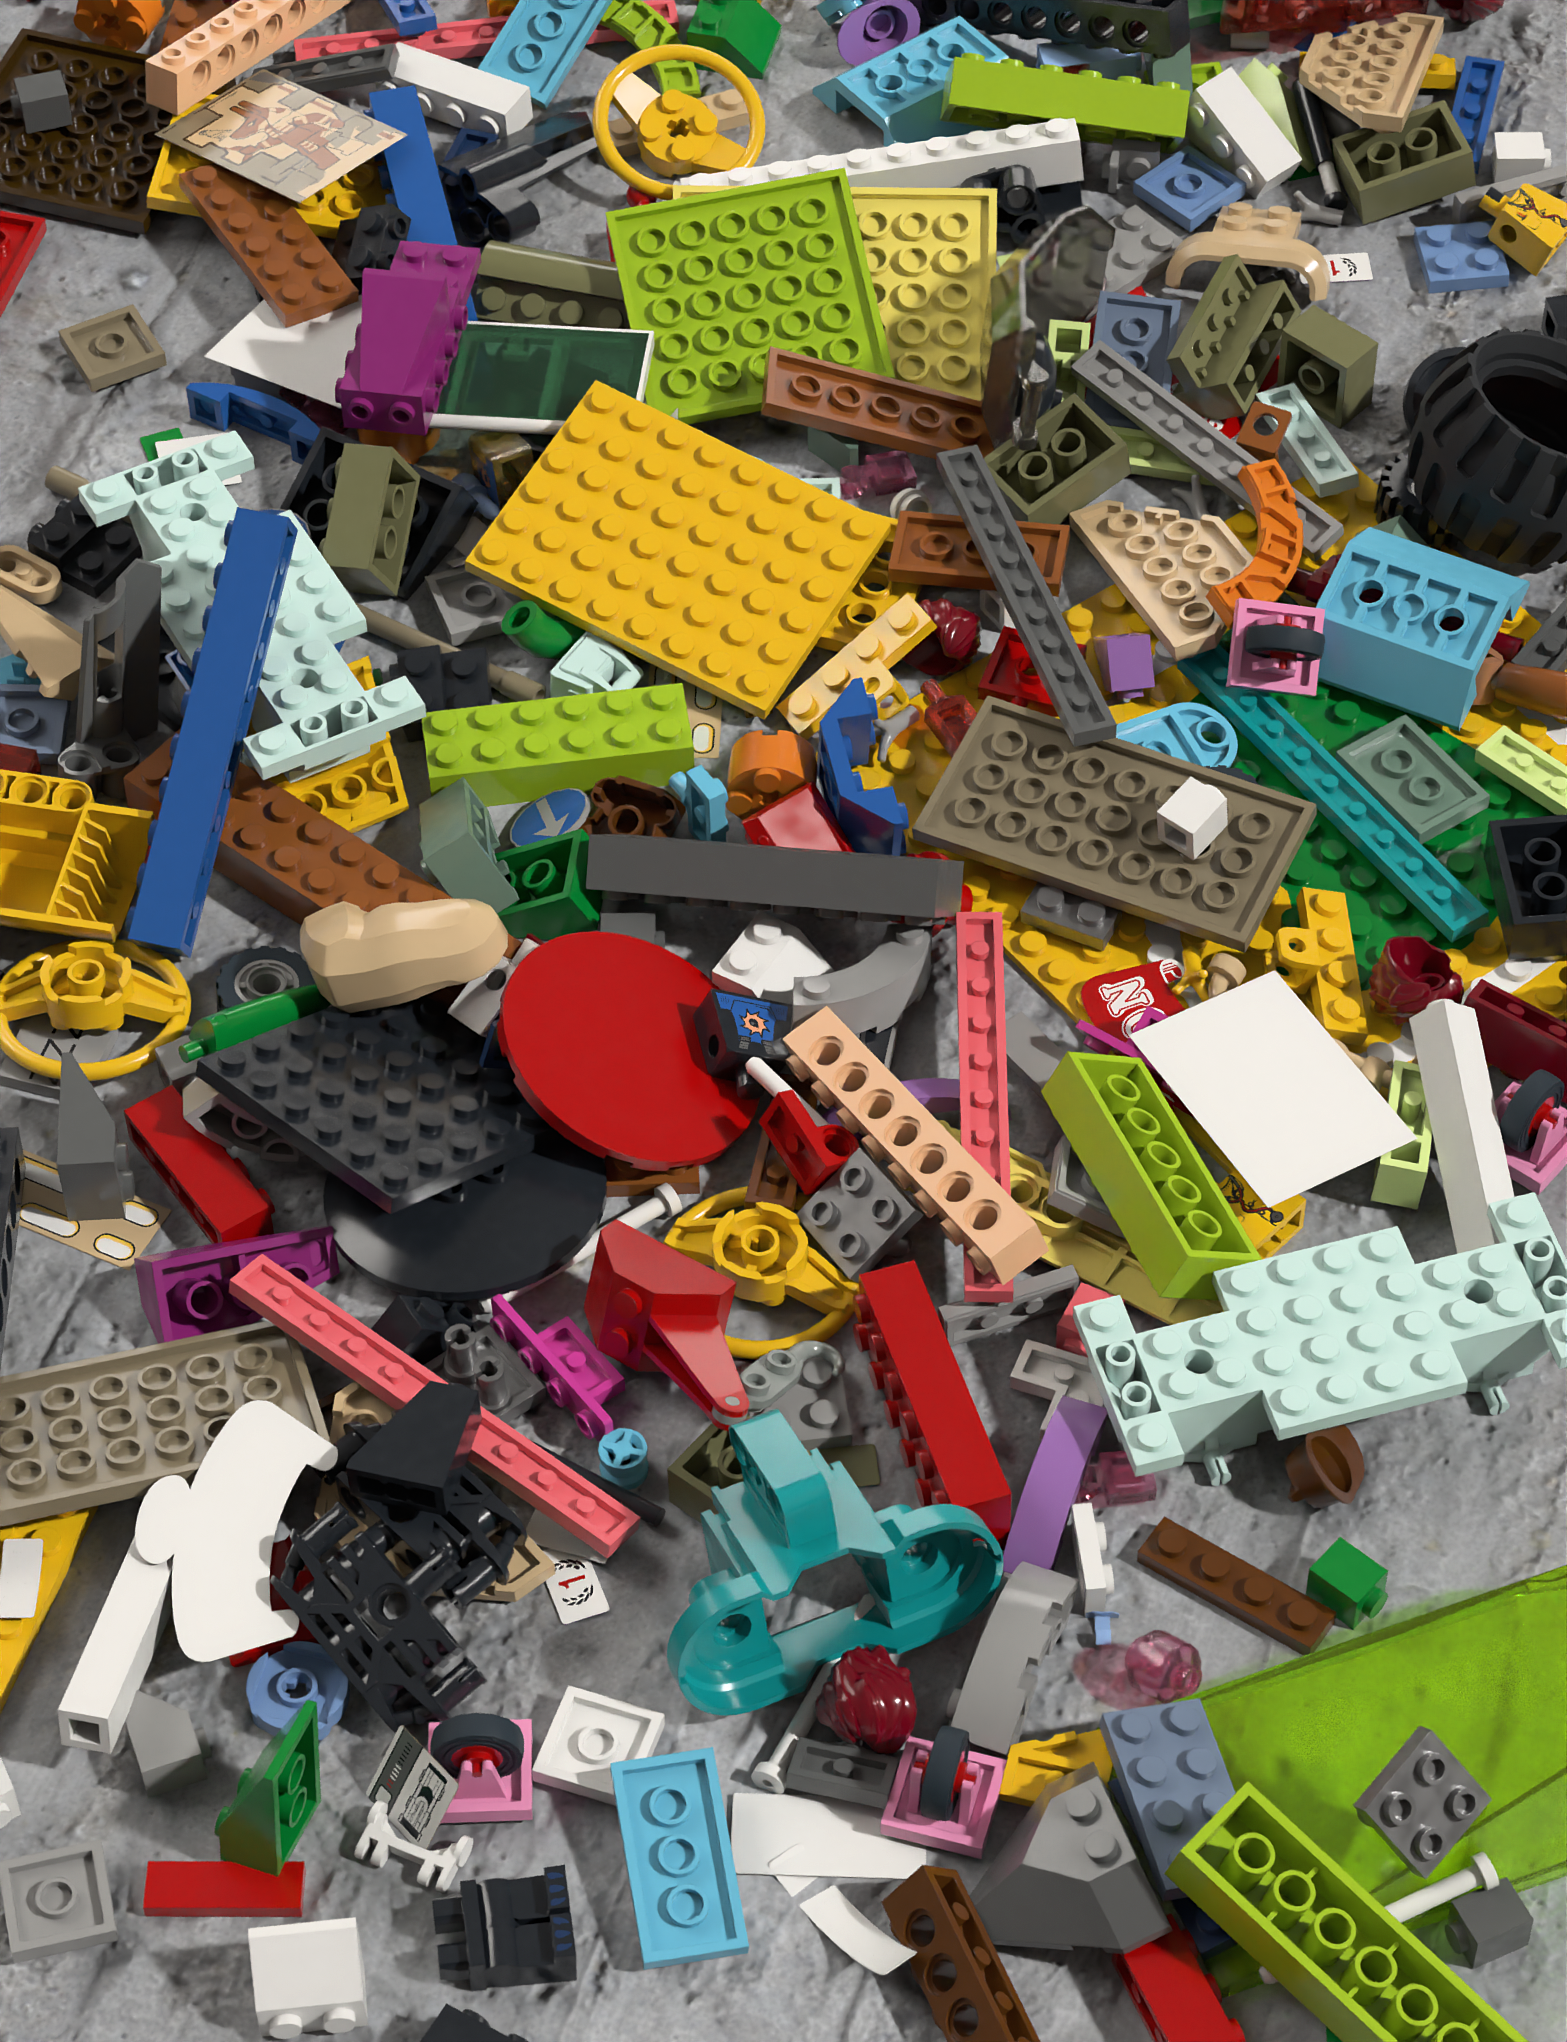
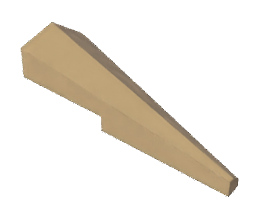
[0,584,114,701]

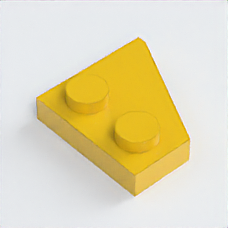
[999,1729,1114,1807]

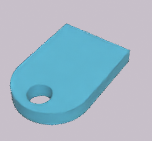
[1116,702,1238,768]

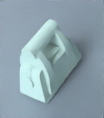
[550,631,644,698]

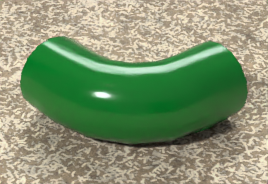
[501,600,586,660]

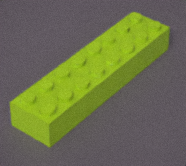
[1164,1781,1529,2042]

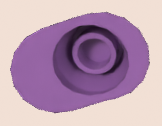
[837,0,920,66]

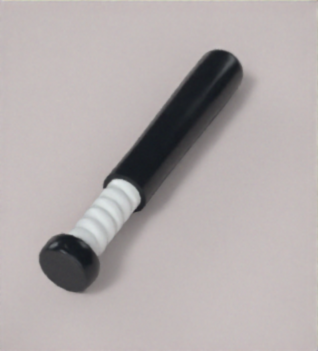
[1292,78,1348,210]

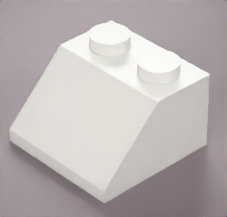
[712,911,835,1032]
[248,1917,368,2039]

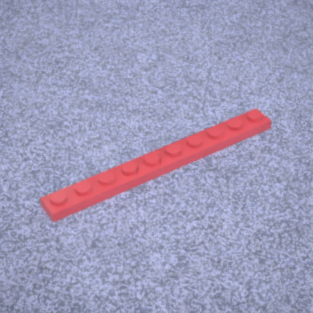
[293,0,680,61]
[955,912,1014,1303]
[229,1254,641,1558]

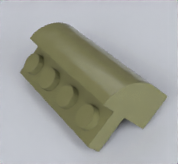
[474,240,630,330]
[1166,254,1301,420]

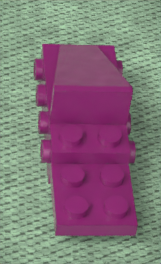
[335,241,481,436]

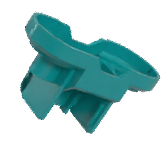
[667,1408,1004,1715]

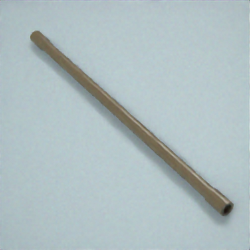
[45,465,546,702]

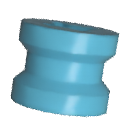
[598,1428,649,1490]

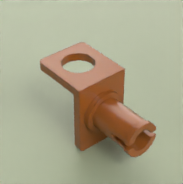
[1236,401,1292,465]

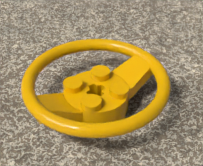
[592,44,765,200]
[0,938,191,1081]
[663,1186,859,1360]

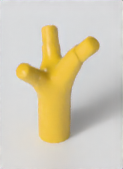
[1172,946,1209,1002]

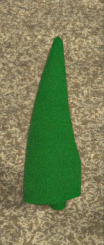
[178,984,332,1063]

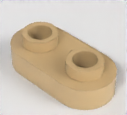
[0,545,63,604]

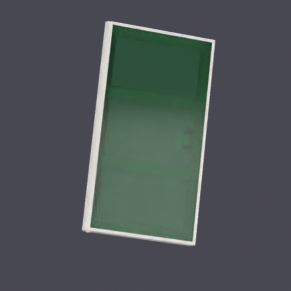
[362,321,654,435]

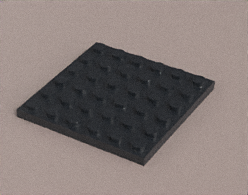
[196,995,564,1214]

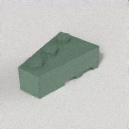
[418,777,519,914]

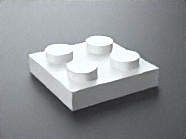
[532,1685,665,1806]

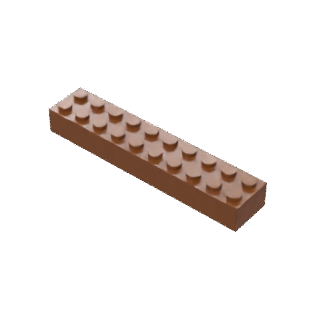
[123,729,522,1009]

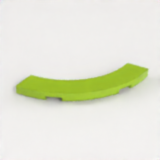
[599,0,701,99]

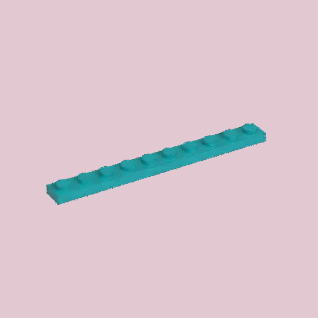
[1177,644,1489,943]

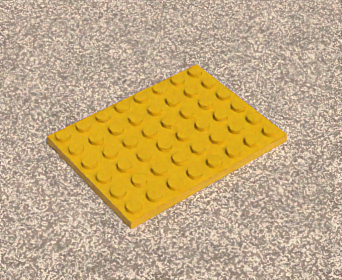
[465,380,891,720]

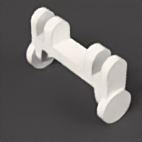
[354,1800,473,1894]

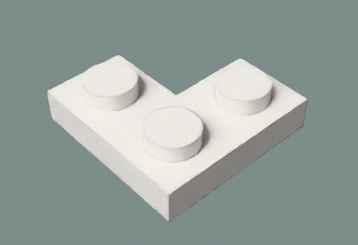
[1010,1339,1106,1440]

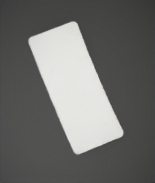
[0,1539,43,1618]

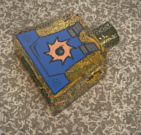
[468,431,534,511]

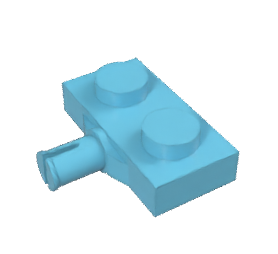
[669,765,729,842]

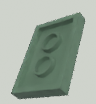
[1335,714,1490,844]

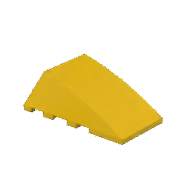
[242,655,409,834]

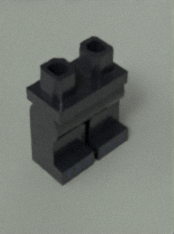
[432,1865,577,1992]

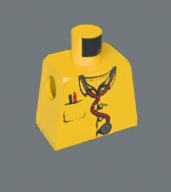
[1478,184,1567,276]
[1215,1169,1306,1259]

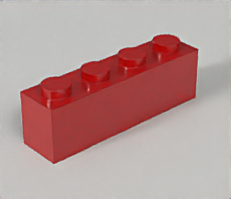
[124,1085,275,1244]
[1111,1913,1246,2042]

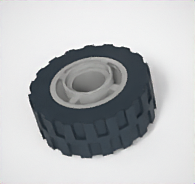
[216,946,316,1012]

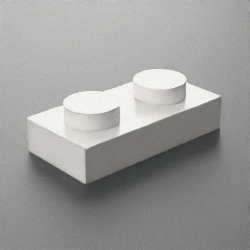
[1070,1503,1114,1616]

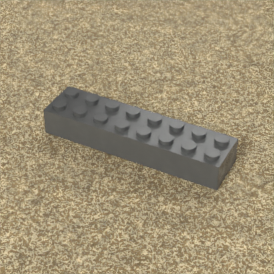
[586,834,964,926]

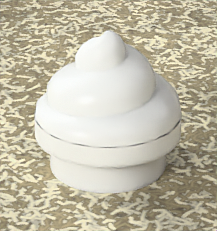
[890,488,932,520]

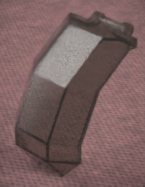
[980,204,1116,451]

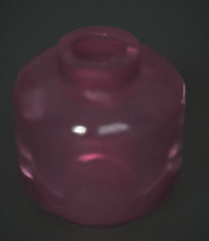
[1125,1630,1202,1704]

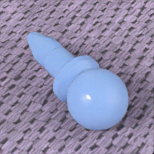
[451,473,500,520]

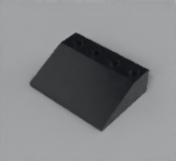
[280,426,478,600]

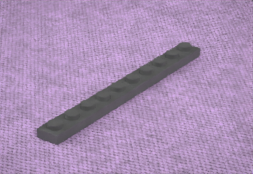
[936,445,1117,747]

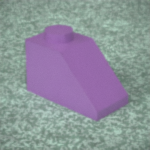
[1093,633,1155,699]

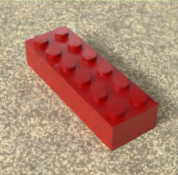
[853,1260,1012,1551]

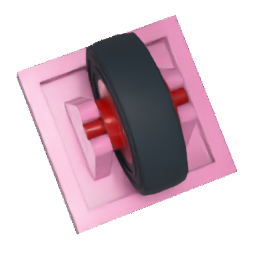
[1226,598,1325,698]
[1494,1069,1567,1195]
[428,1713,533,1823]
[880,1726,1007,1859]

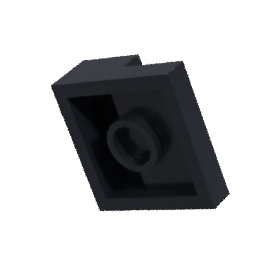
[331,203,411,295]
[27,494,143,599]
[389,644,492,742]

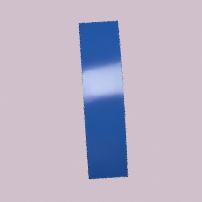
[186,382,320,465]

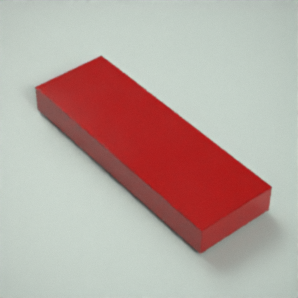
[143,1861,306,1917]

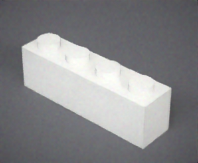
[375,42,533,139]

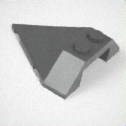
[970,1761,1173,1954]

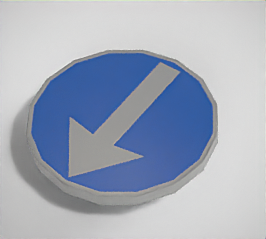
[510,788,590,848]

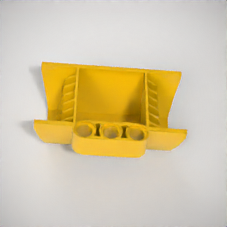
[0,769,155,943]

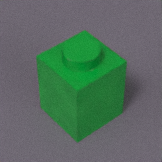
[1305,1537,1388,1630]

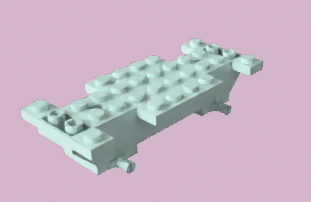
[78,430,426,783]
[1073,1192,1567,1486]

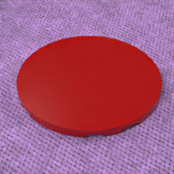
[497,931,760,1171]

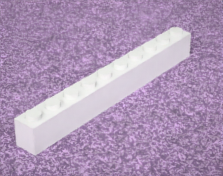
[680,118,1084,190]

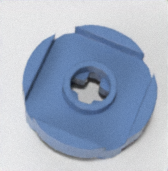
[246,1641,350,1740]

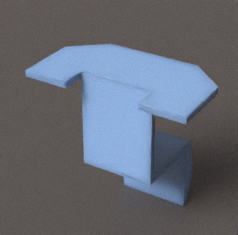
[1085,1611,1119,1645]

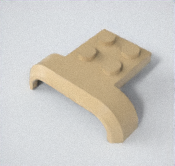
[1165,202,1330,301]

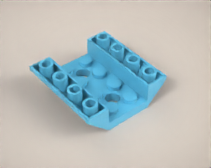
[813,16,1009,147]
[1316,527,1530,731]

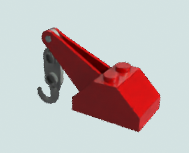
[583,1219,845,1431]

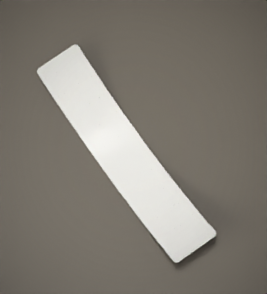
[768,1843,917,1975]

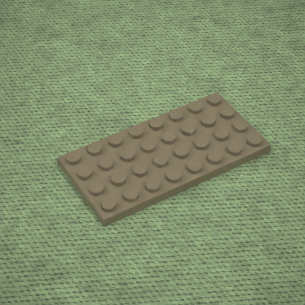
[912,696,1316,953]
[0,1321,331,1527]

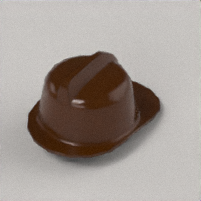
[1285,1424,1365,1508]

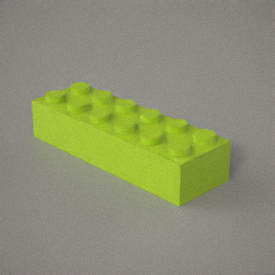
[940,53,1190,154]
[421,683,695,807]
[1041,1051,1262,1300]

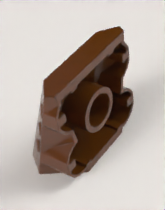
[579,775,686,838]

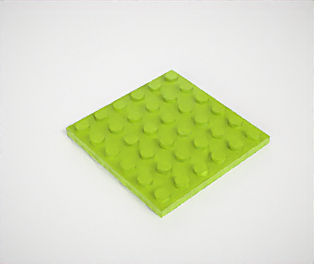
[605,167,895,425]

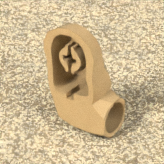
[300,899,508,1013]

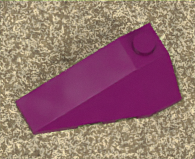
[134,1225,340,1344]

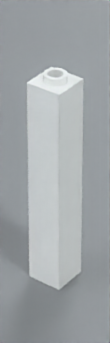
[1409,999,1515,1254]
[58,1536,174,1754]

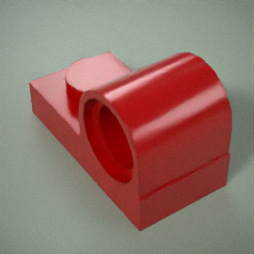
[759,1089,859,1195]

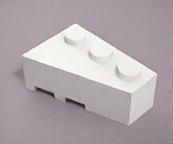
[1185,67,1303,199]

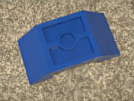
[817,677,909,856]

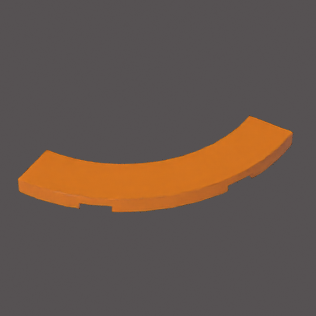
[1206,458,1304,629]

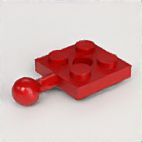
[978,626,1087,717]

